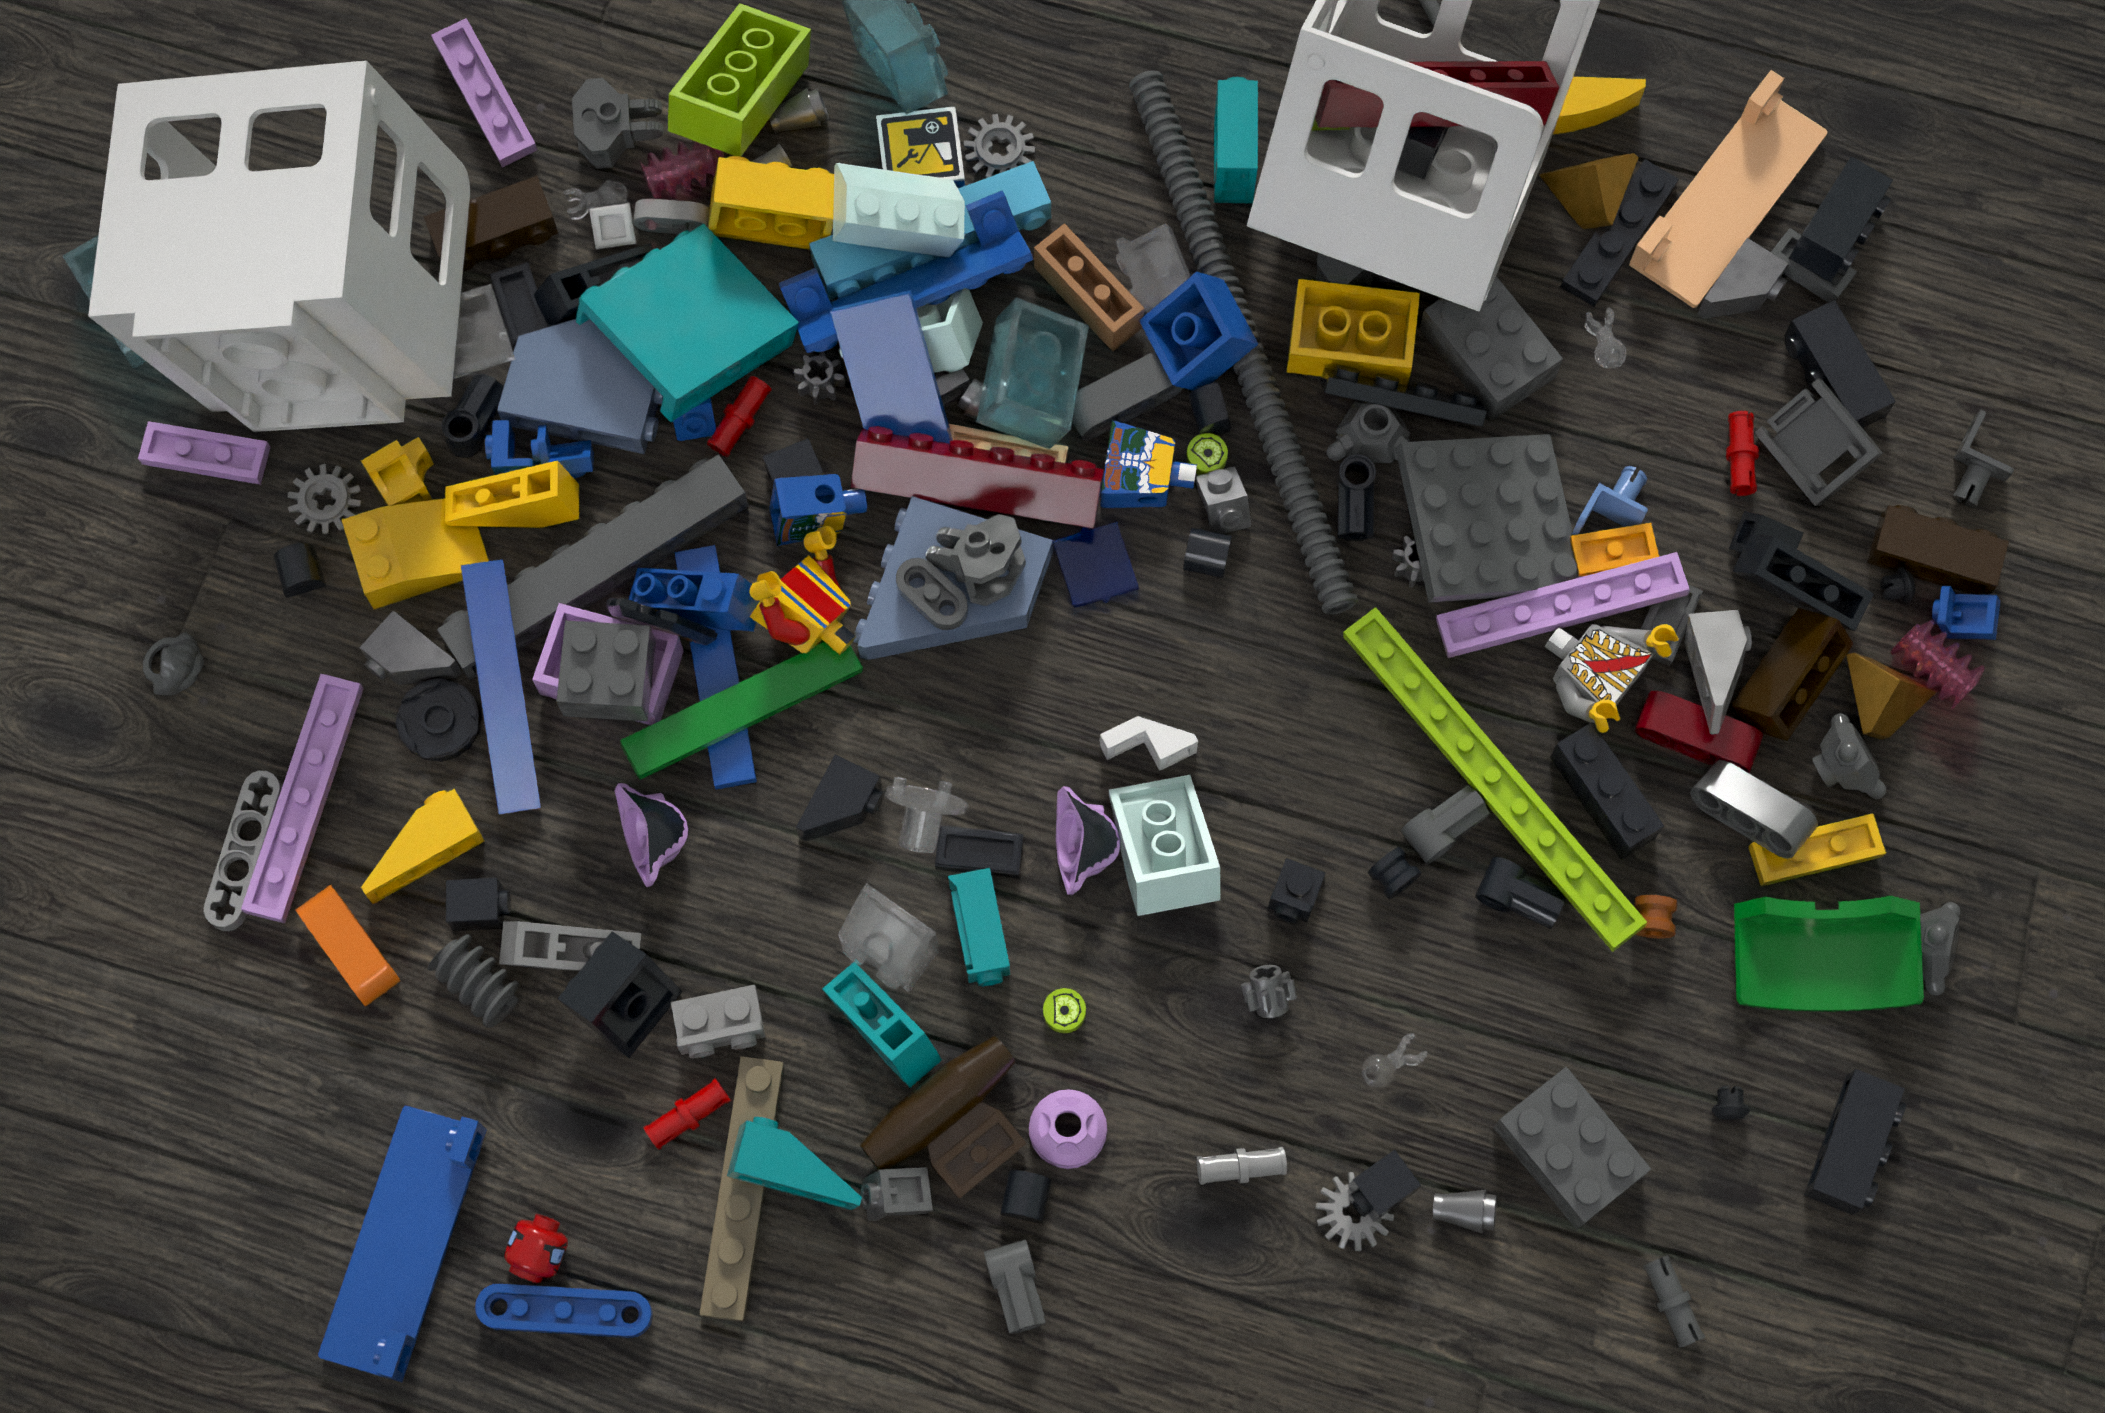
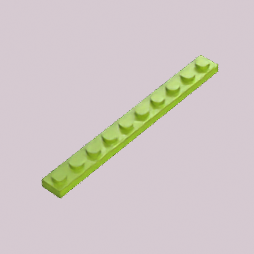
[1343,607,1647,952]

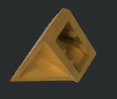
[1539,153,1639,229]
[1846,653,1937,740]

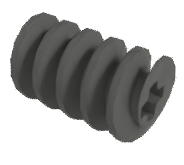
[427,934,520,1028]

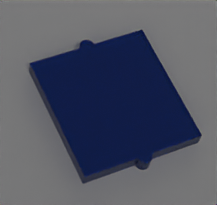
[1053,522,1139,608]

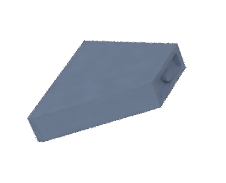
[497,319,663,454]
[853,496,1053,660]

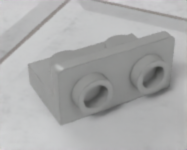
[671,985,766,1058]

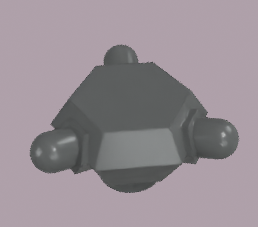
[1326,401,1410,463]
[1812,713,1886,799]
[1920,902,1960,996]

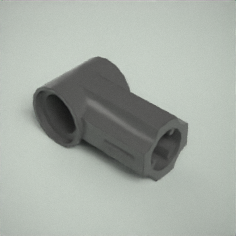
[1400,785,1490,865]
[984,1240,1046,1334]

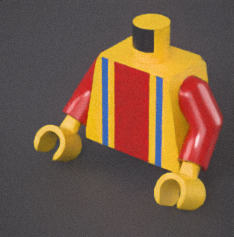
[749,526,856,655]

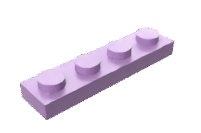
[431,18,537,167]

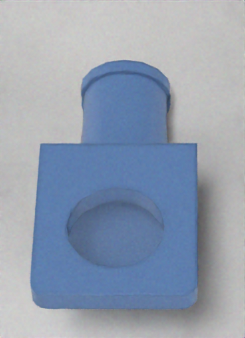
[1572,466,1648,535]

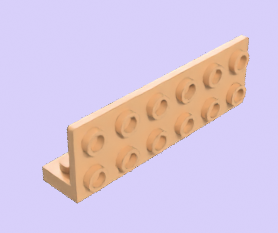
[1629,70,1827,308]

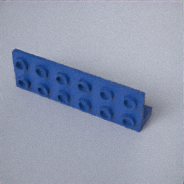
[779,190,1033,353]
[318,1106,487,1383]

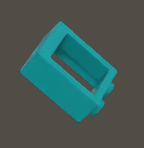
[1214,77,1258,203]

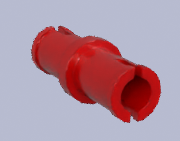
[707,376,772,457]
[1726,411,1759,496]
[643,1078,731,1150]

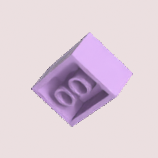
[532,603,684,725]

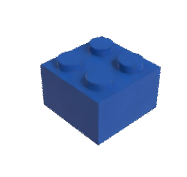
[1139,272,1258,391]

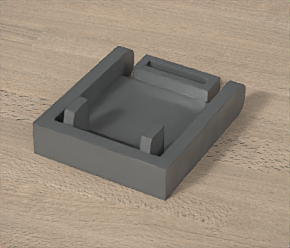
[1755,378,1883,506]

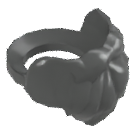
[143,632,204,696]

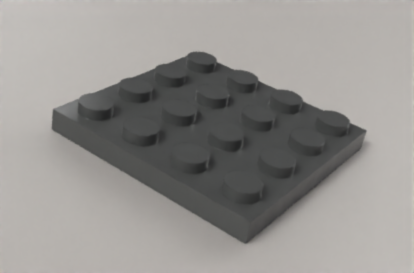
[1396,434,1583,603]

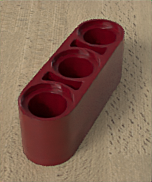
[1635,691,1763,774]

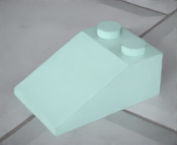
[839,288,983,373]
[1109,775,1220,916]

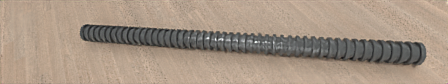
[1129,71,1358,614]

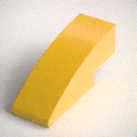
[1553,77,1646,135]

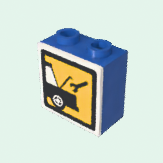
[876,107,965,188]

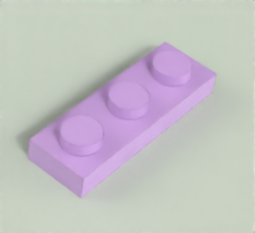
[138,421,270,485]

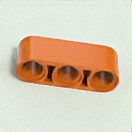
[296,885,401,1007]

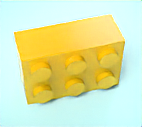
[708,156,834,249]
[1287,279,1420,385]

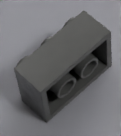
[1419,276,1563,420]
[1493,1067,1651,1230]

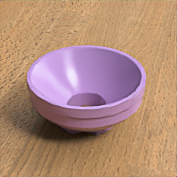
[1029,1089,1107,1169]

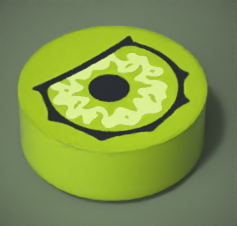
[1187,433,1228,475]
[1043,988,1086,1033]

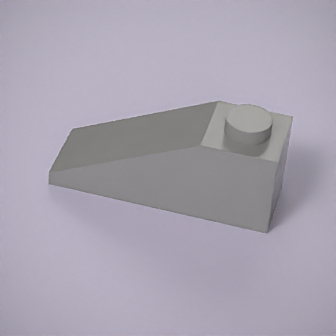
[1684,610,1752,734]
[499,921,641,971]

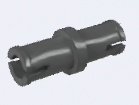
[1643,1255,1705,1348]

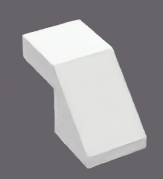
[1100,716,1198,771]

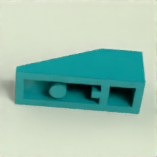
[822,961,942,1088]
[727,1117,862,1210]

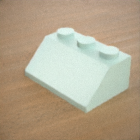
[833,163,965,257]

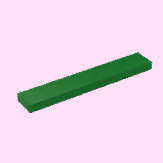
[620,642,863,780]

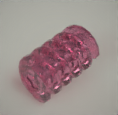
[639,140,725,199]
[1889,620,1985,710]

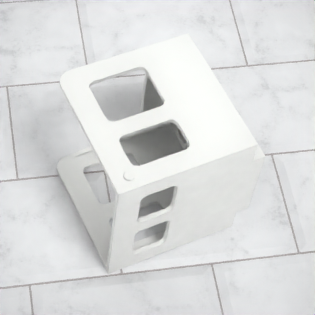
[1247,0,1600,311]
[88,61,470,432]

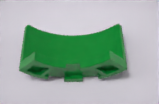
[1734,896,1924,1012]

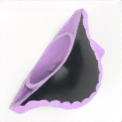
[615,783,688,887]
[1056,786,1120,895]

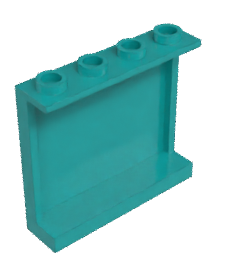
[576,224,799,422]

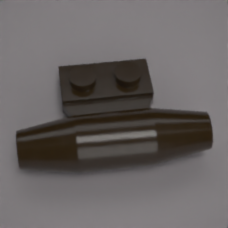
[860,1036,1027,1200]

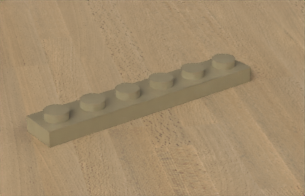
[699,1056,784,1322]

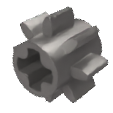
[794,351,845,405]
[1392,536,1424,587]
[1241,965,1297,1018]

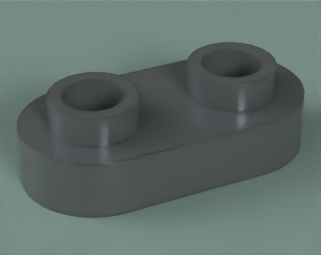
[896,558,968,630]

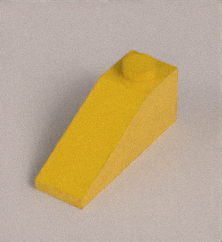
[445,460,579,528]
[361,789,485,904]

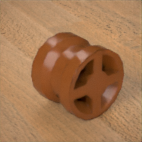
[1634,895,1678,939]

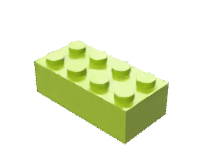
[668,3,811,156]

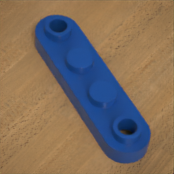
[475,1284,653,1338]

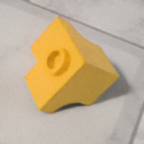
[361,437,434,506]

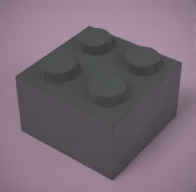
[556,620,656,721]

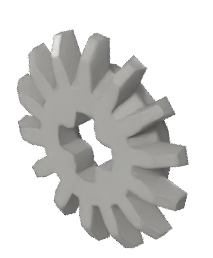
[964,114,1035,178]
[287,464,361,535]
[1315,1172,1394,1251]

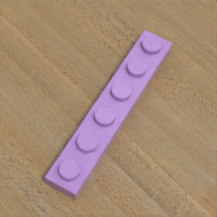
[1436,552,1690,658]
[241,674,364,924]

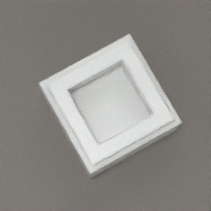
[589,203,636,249]

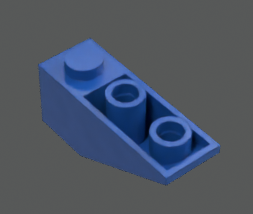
[628,568,760,632]

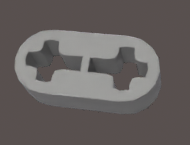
[633,199,710,234]

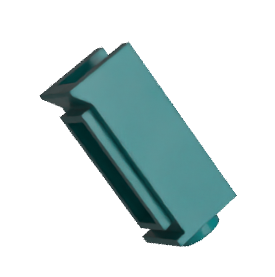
[948,868,1010,987]

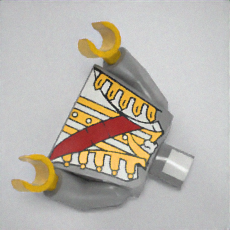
[1545,624,1679,733]

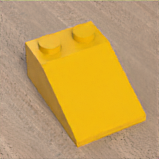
[342,498,489,609]

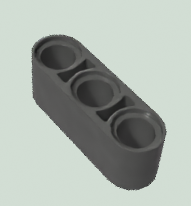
[1062,351,1183,441]
[1690,760,1818,859]

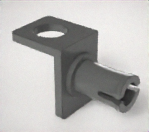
[1952,410,2014,508]

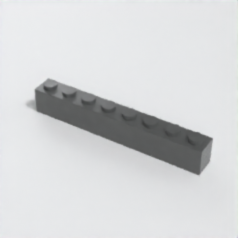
[437,454,749,681]

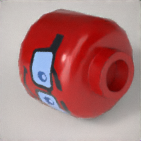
[504,1214,568,1283]

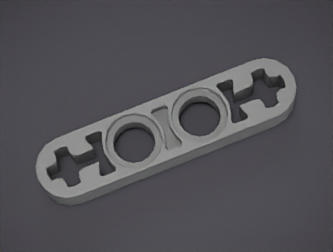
[204,771,282,931]

